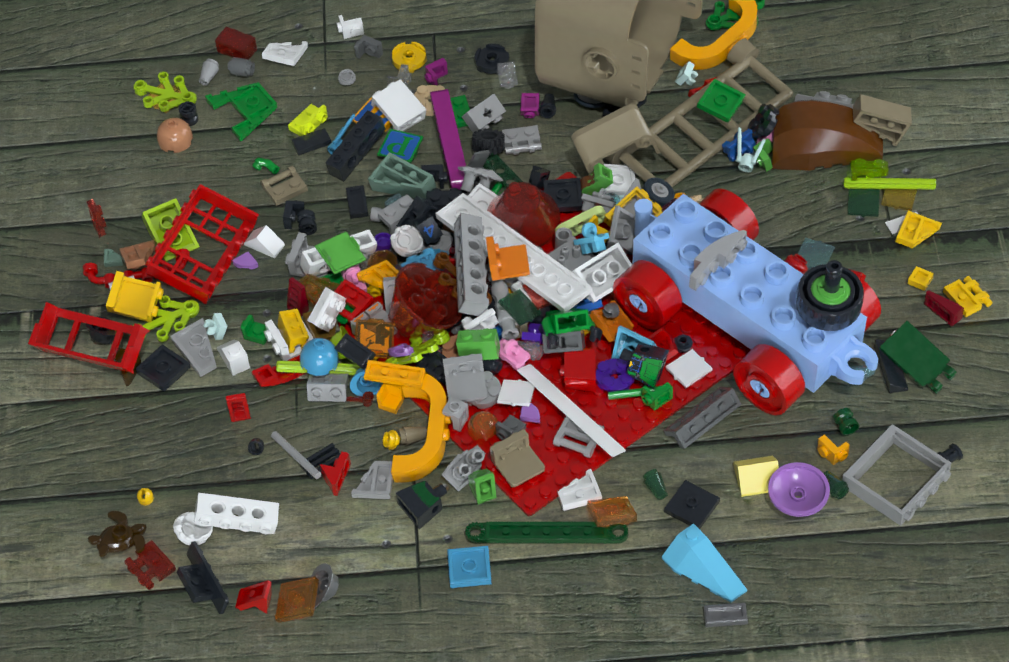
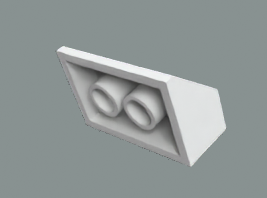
[571,243,632,303]

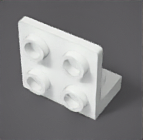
[307,287,347,332]

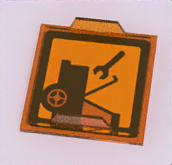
[355,318,394,358]

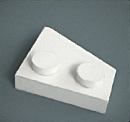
[262,41,308,66]
[558,469,602,511]

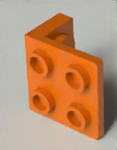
[486,236,530,281]

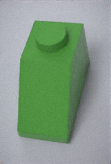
[468,468,497,504]

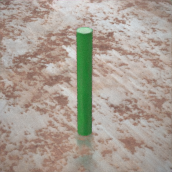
[608,386,658,400]

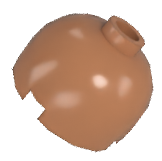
[157,118,193,153]

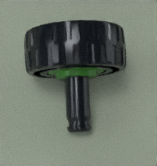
[796,260,864,331]

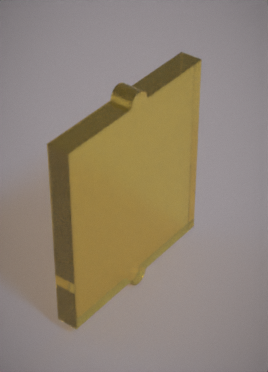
[881,189,918,211]

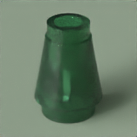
[643,469,668,500]
[823,471,849,499]

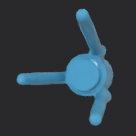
[327,114,355,155]

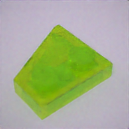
[851,159,888,181]

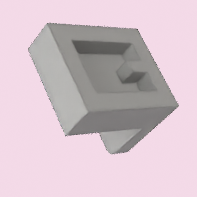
[442,397,469,432]

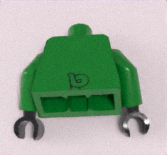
[542,308,603,349]

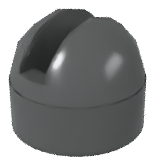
[603,302,619,318]

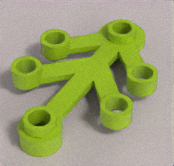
[134,72,197,112]
[133,295,200,342]
[385,328,450,365]

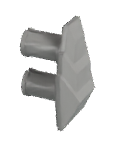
[458,166,503,192]
[441,445,486,492]

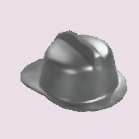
[302,563,339,610]

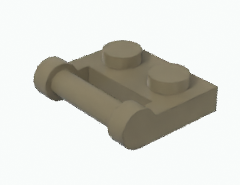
[260,165,308,206]

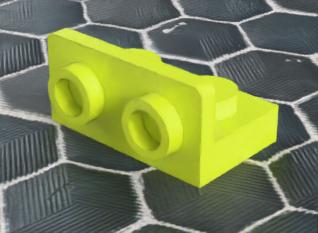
[288,104,328,136]

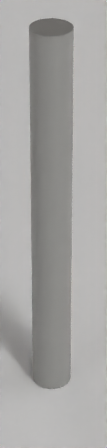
[271,431,321,479]

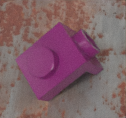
[424,58,448,86]
[520,93,540,118]

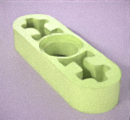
[555,206,607,236]

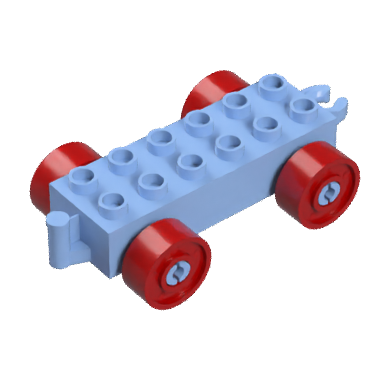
[613,188,881,415]

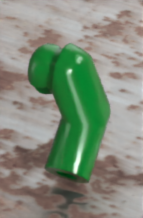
[252,157,280,174]

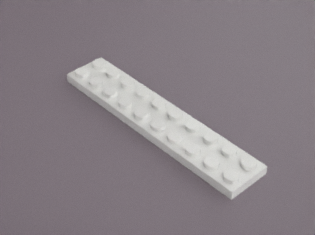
[436,193,593,311]

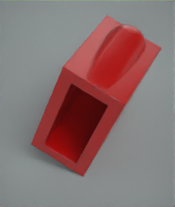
[560,349,596,391]

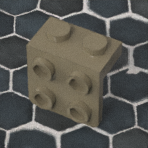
[490,429,545,487]

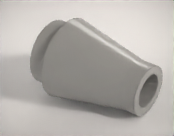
[199,59,219,86]

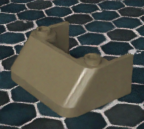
[571,104,660,175]

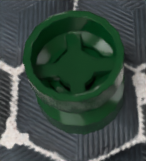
[833,408,859,436]

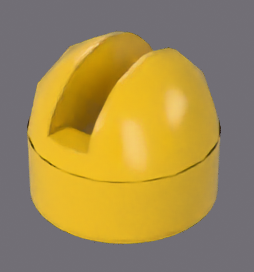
[137,488,154,505]

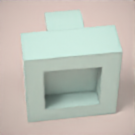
[675,61,698,86]
[203,313,228,340]

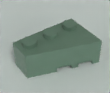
[368,152,436,199]

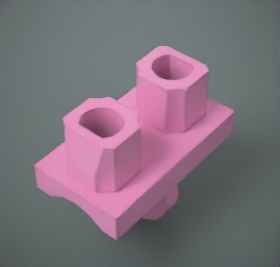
[341,264,367,292]
[499,338,531,370]

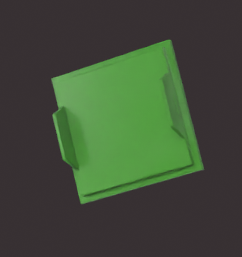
[314,232,366,275]

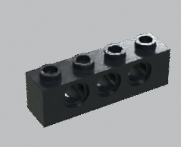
[325,110,386,182]

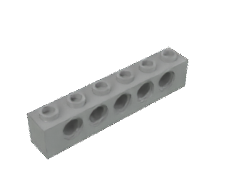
[454,213,489,316]

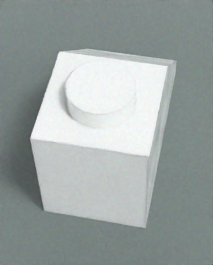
[217,340,250,376]

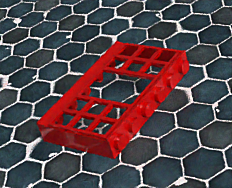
[145,184,259,304]

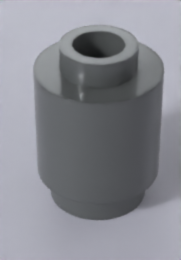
[228,57,255,77]

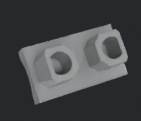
[581,188,615,213]

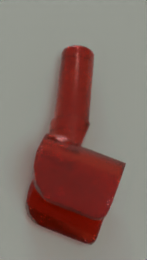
[346,391,374,407]

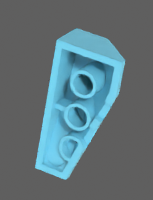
[662,523,747,602]

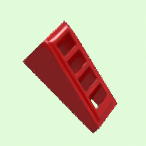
[226,393,251,422]

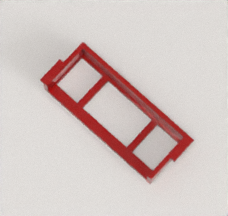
[28,302,150,374]

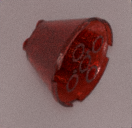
[487,182,560,247]
[388,263,463,337]

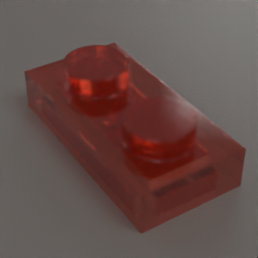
[86,199,107,237]

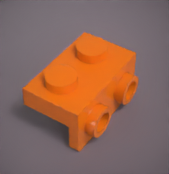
[589,300,634,342]

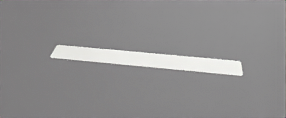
[517,364,626,457]

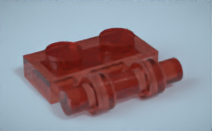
[124,540,176,590]

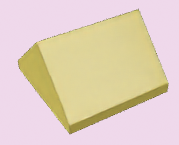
[733,456,779,497]

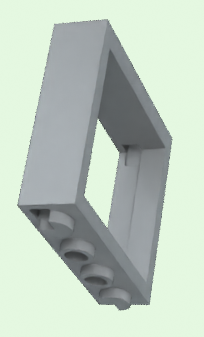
[842,424,951,526]

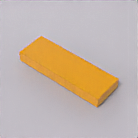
[364,360,426,388]

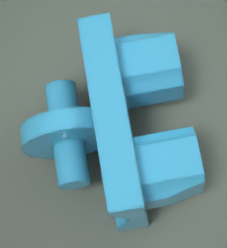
[573,222,609,255]

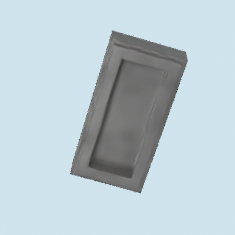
[704,603,748,627]

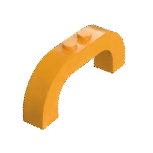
[670,0,757,70]
[391,373,451,483]

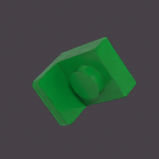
[241,314,267,345]
[641,382,673,411]

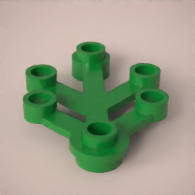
[706,0,765,30]

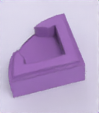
[232,252,259,270]
[388,343,414,357]
[520,403,540,423]

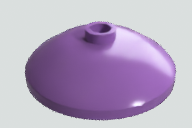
[768,463,830,517]

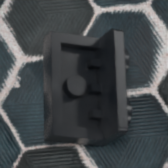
[415,351,447,385]

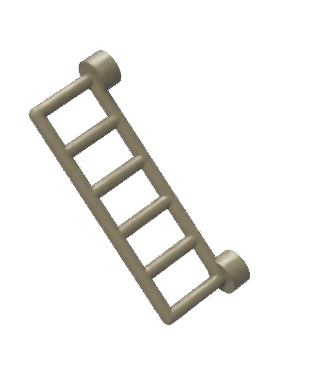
[605,38,793,188]

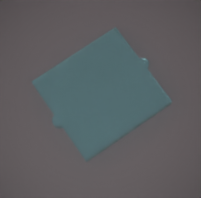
[798,238,835,269]

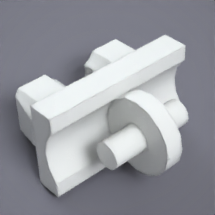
[461,308,499,330]

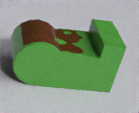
[580,163,613,196]

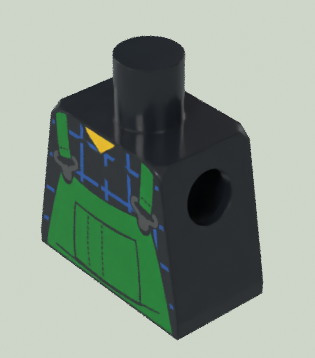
[620,343,669,389]

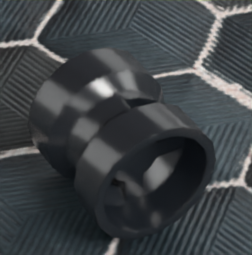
[178,101,199,126]
[297,209,317,235]

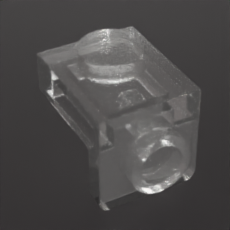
[497,62,518,88]
[386,64,412,86]

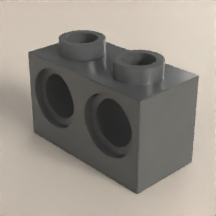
[542,330,586,353]

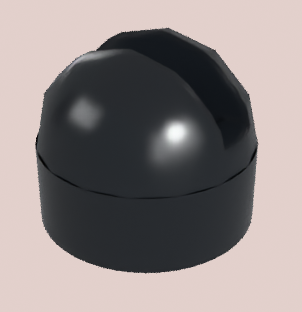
[248,438,264,455]

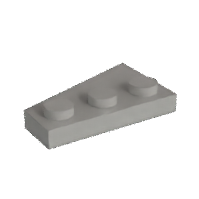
[170,318,217,377]

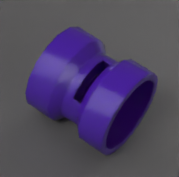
[374,232,392,258]

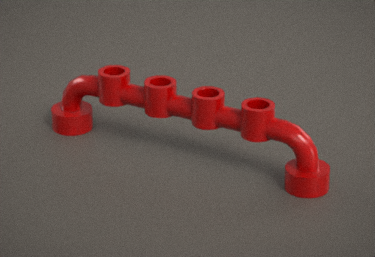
[83,249,190,289]

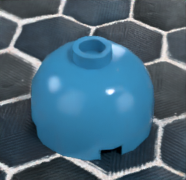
[300,338,339,376]

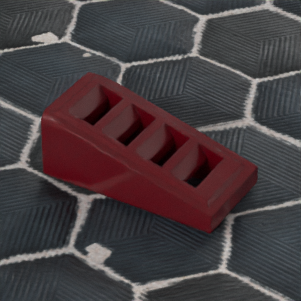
[287,277,309,317]
[924,290,964,326]

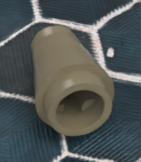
[397,426,427,446]

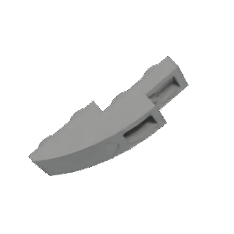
[689,230,748,291]

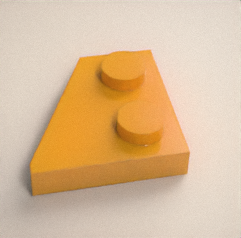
[357,260,408,289]

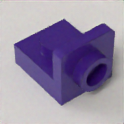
[521,323,544,344]

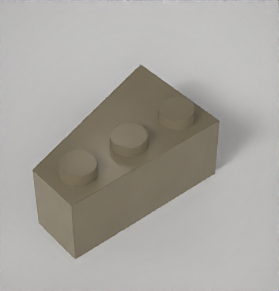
[853,94,912,146]

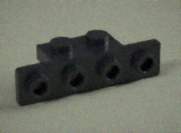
[177,541,229,614]

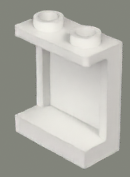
[371,79,426,132]

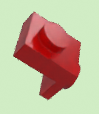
[647,328,679,361]

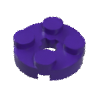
[596,358,635,392]

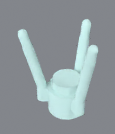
[736,127,766,173]

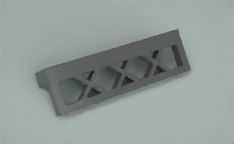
[663,387,742,449]

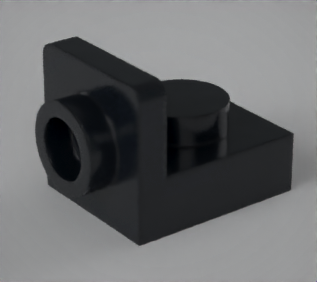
[421,164,448,189]
[529,165,551,190]
[283,200,305,229]

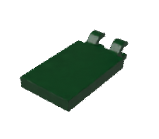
[879,321,957,394]

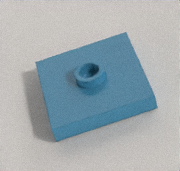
[447,546,492,588]

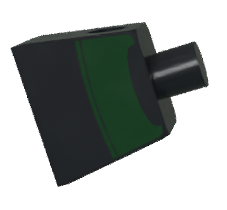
[396,480,447,529]

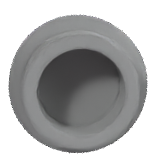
[338,69,356,85]

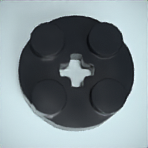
[474,44,510,75]
[748,104,779,140]

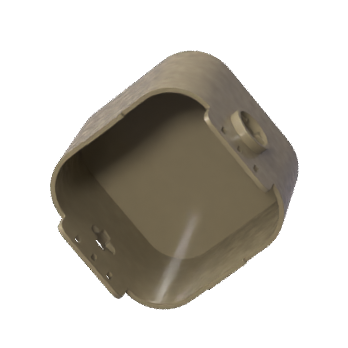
[535,0,703,108]

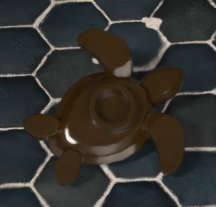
[88,511,147,557]

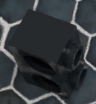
[396,196,440,237]

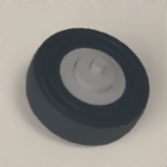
[642,177,675,209]

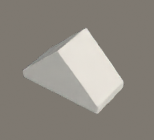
[244,225,285,258]

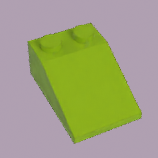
[142,198,200,262]

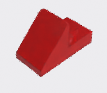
[320,451,351,496]
[235,580,272,613]

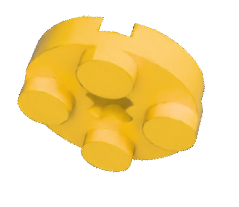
[392,42,427,74]

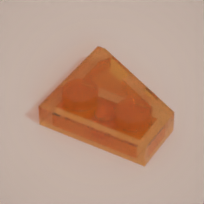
[299,274,342,305]

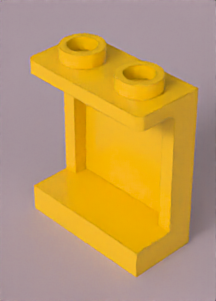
[106,271,164,322]

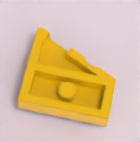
[895,211,942,248]

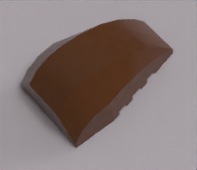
[772,99,883,171]

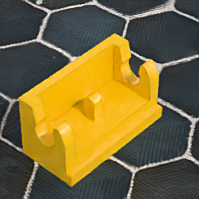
[277,309,309,354]

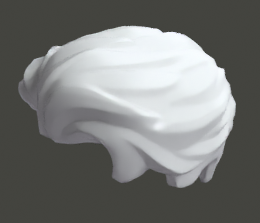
[390,225,423,257]
[173,512,213,545]

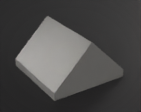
[606,206,635,255]

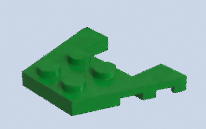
[205,82,277,141]

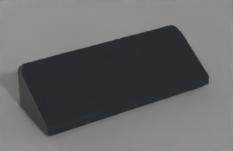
[874,339,908,393]

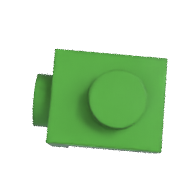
[753,138,773,172]

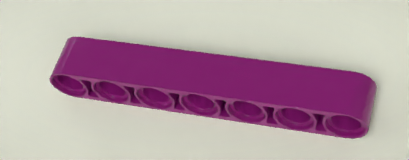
[430,89,466,191]

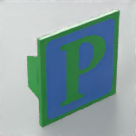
[377,129,424,163]

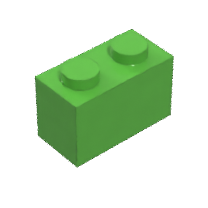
[456,328,500,360]

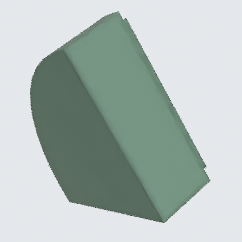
[104,249,123,267]

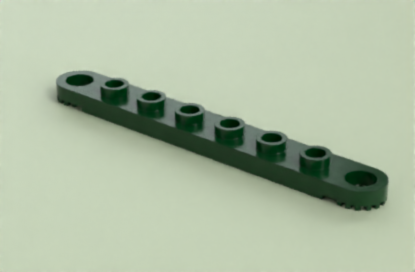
[465,522,629,543]

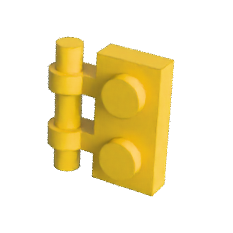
[943,276,993,317]

